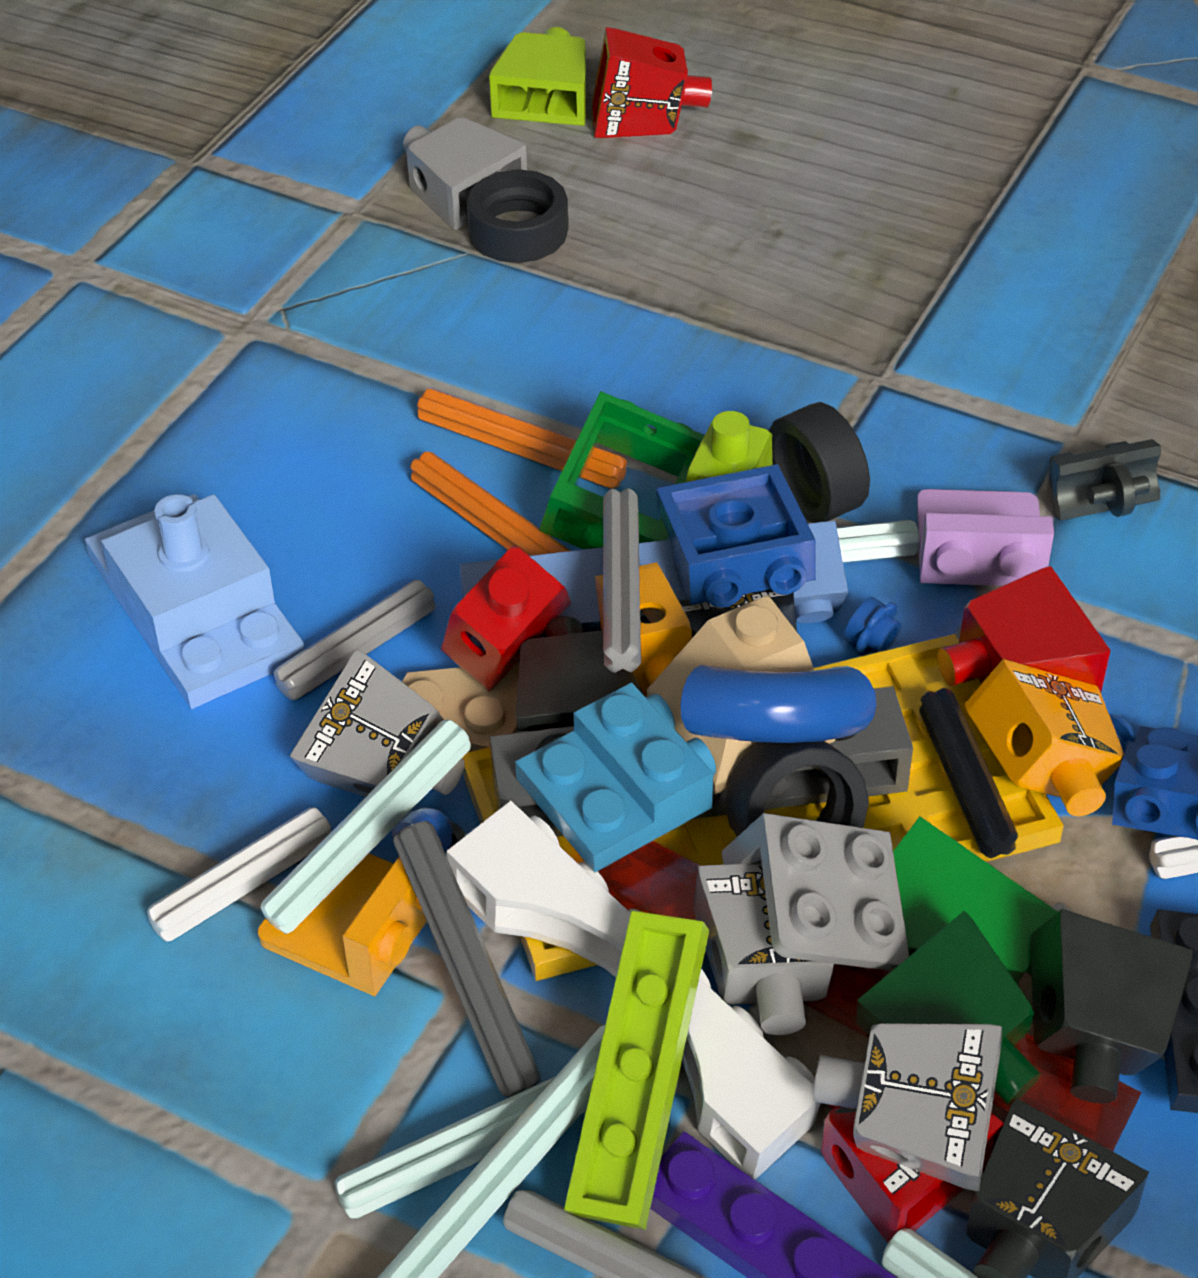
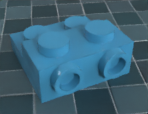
[515,682,716,873]

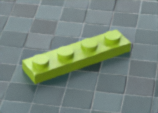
[564,910,709,1230]

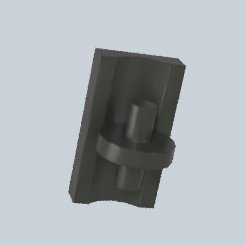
[1049,439,1161,521]

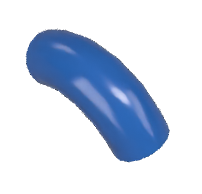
[680,665,877,743]

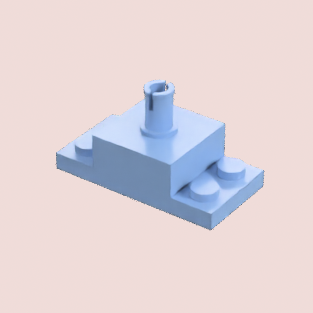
[85,494,304,709]

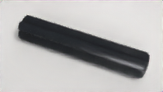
[919,688,1018,858]

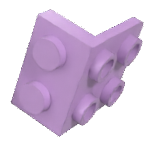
[917,489,1054,586]

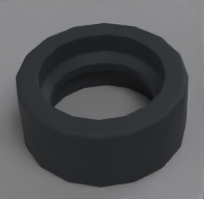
[467,169,569,263]
[768,402,870,523]
[725,741,869,837]

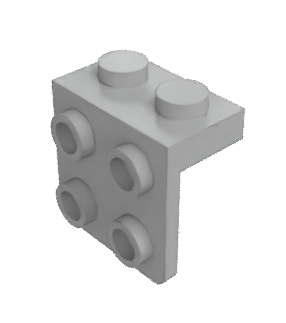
[722,813,909,971]

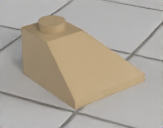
[647,595,835,794]

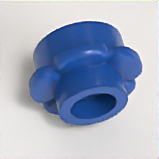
[844,597,901,656]

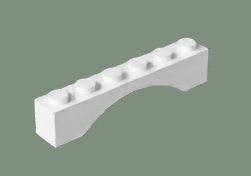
[447,801,821,1180]

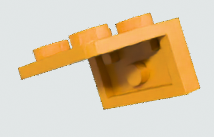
[258,853,427,997]

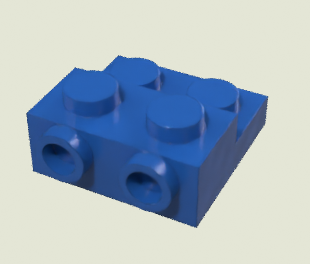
[656,464,816,607]
[1112,726,1198,840]

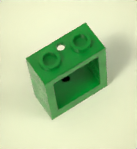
[539,391,705,550]

